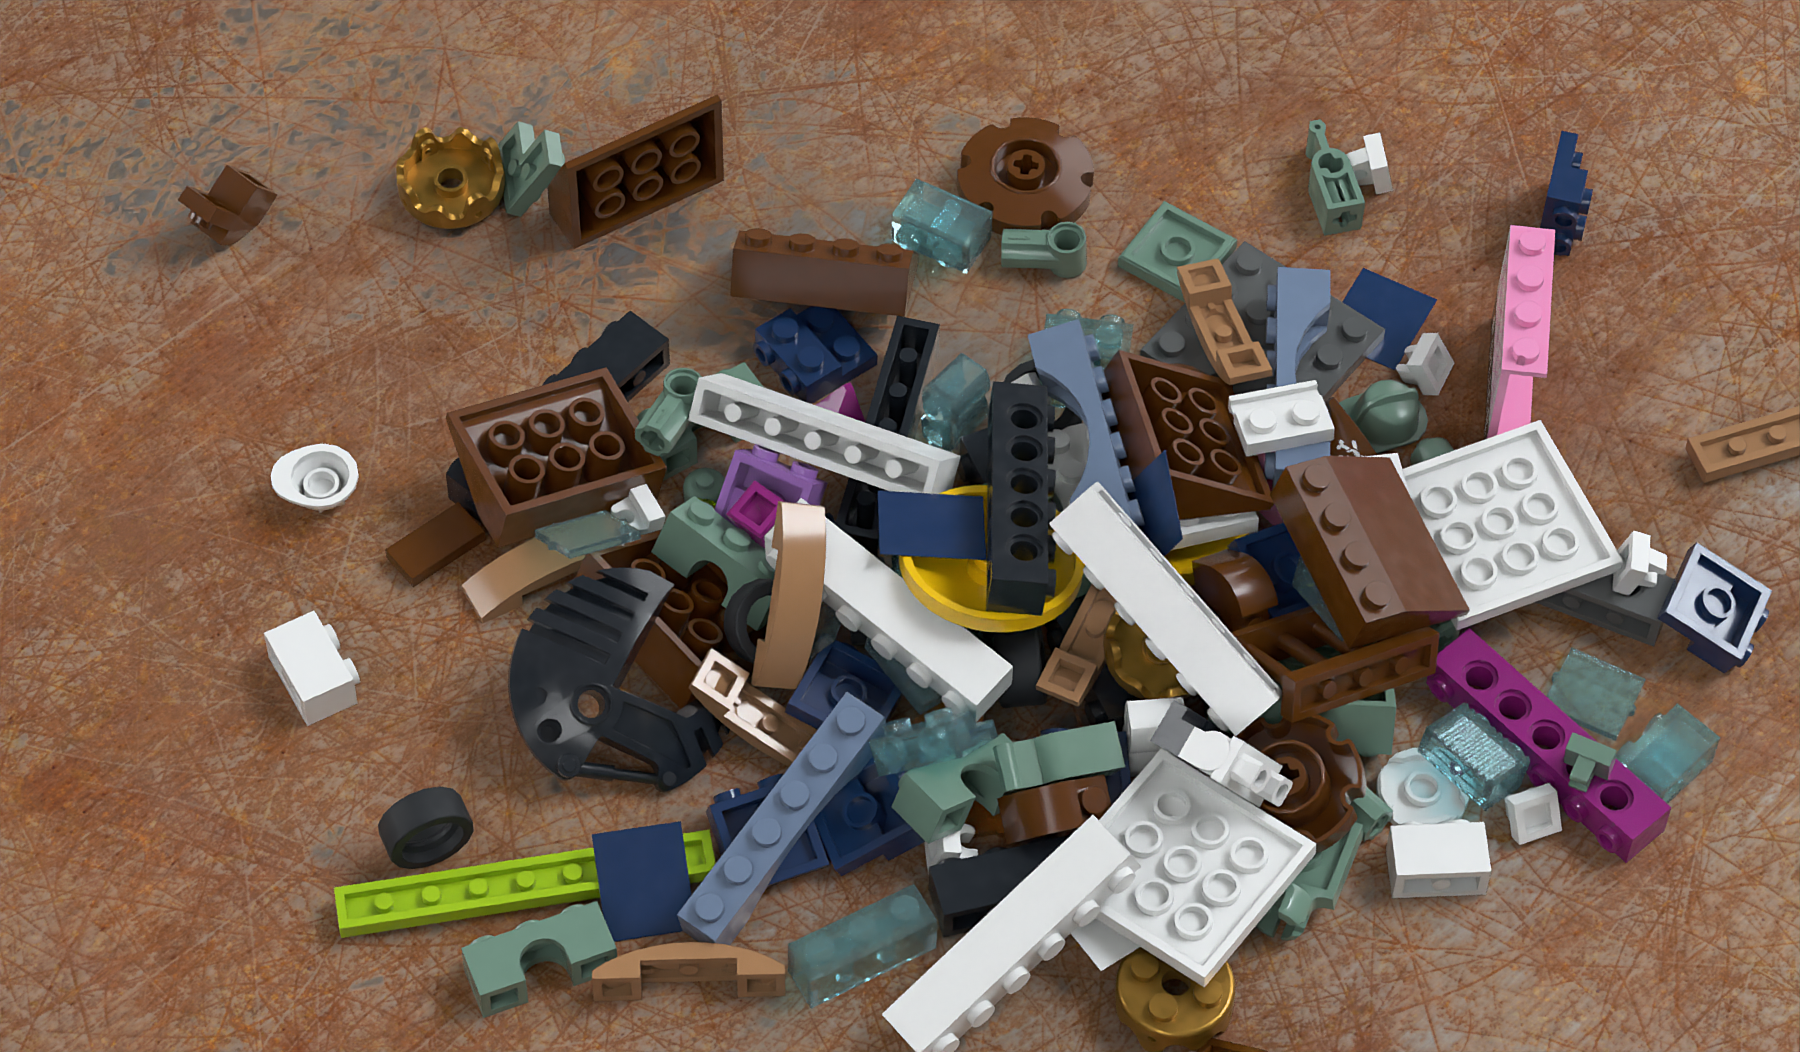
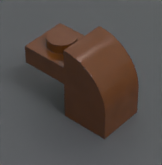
[178,165,278,246]
[1192,549,1278,632]
[997,774,1111,844]

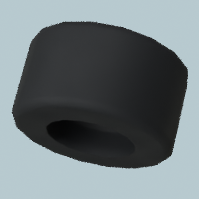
[993,626,1048,708]

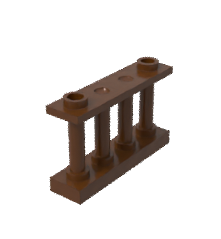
[1231,602,1440,723]

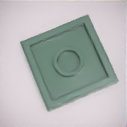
[1118,201,1237,302]

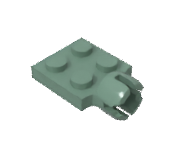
[1255,823,1364,941]

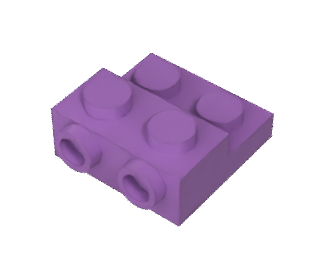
[714,444,828,528]

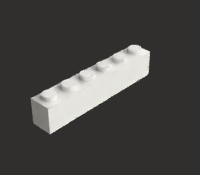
[688,373,961,494]
[1049,482,1282,736]
[764,498,1013,723]
[882,815,1141,1052]

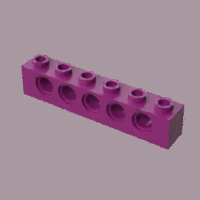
[1426,628,1672,863]

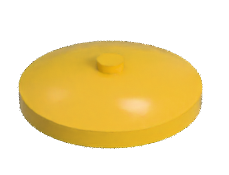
[899,485,1085,632]

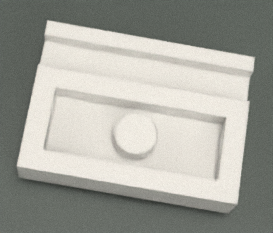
[1228,380,1335,457]

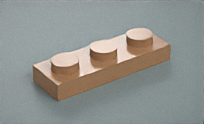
[1685,406,1800,483]

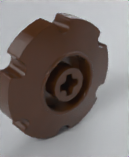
[957,117,1094,235]
[1214,714,1366,853]

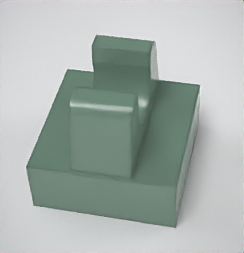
[1564,732,1617,793]

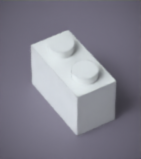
[264,611,360,726]
[1386,819,1491,898]

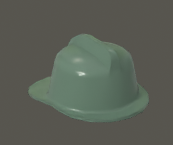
[1339,380,1428,454]

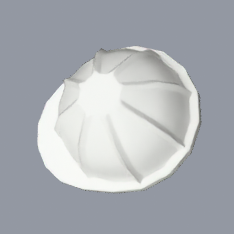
[271,444,359,513]

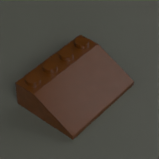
[547,95,724,249]
[730,228,920,317]
[1102,350,1274,520]
[446,367,667,548]
[1270,456,1470,649]
[570,529,767,709]

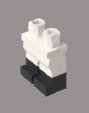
[1150,700,1293,807]

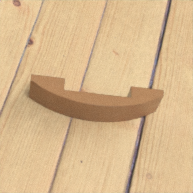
[1177,258,1272,385]
[751,501,826,689]
[462,514,629,623]
[1036,584,1117,707]
[688,648,817,767]
[592,942,786,1001]

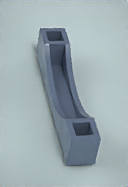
[1264,267,1330,490]
[1028,319,1145,527]
[677,692,888,945]

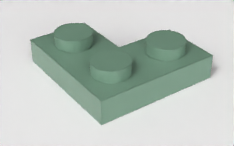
[498,121,565,217]

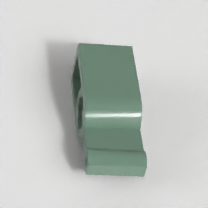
[1305,119,1365,236]
[993,721,1125,793]

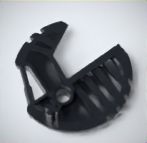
[508,568,730,792]

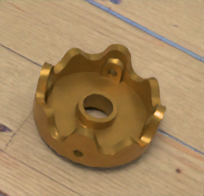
[396,127,505,229]
[1103,610,1191,700]
[1115,947,1235,1052]

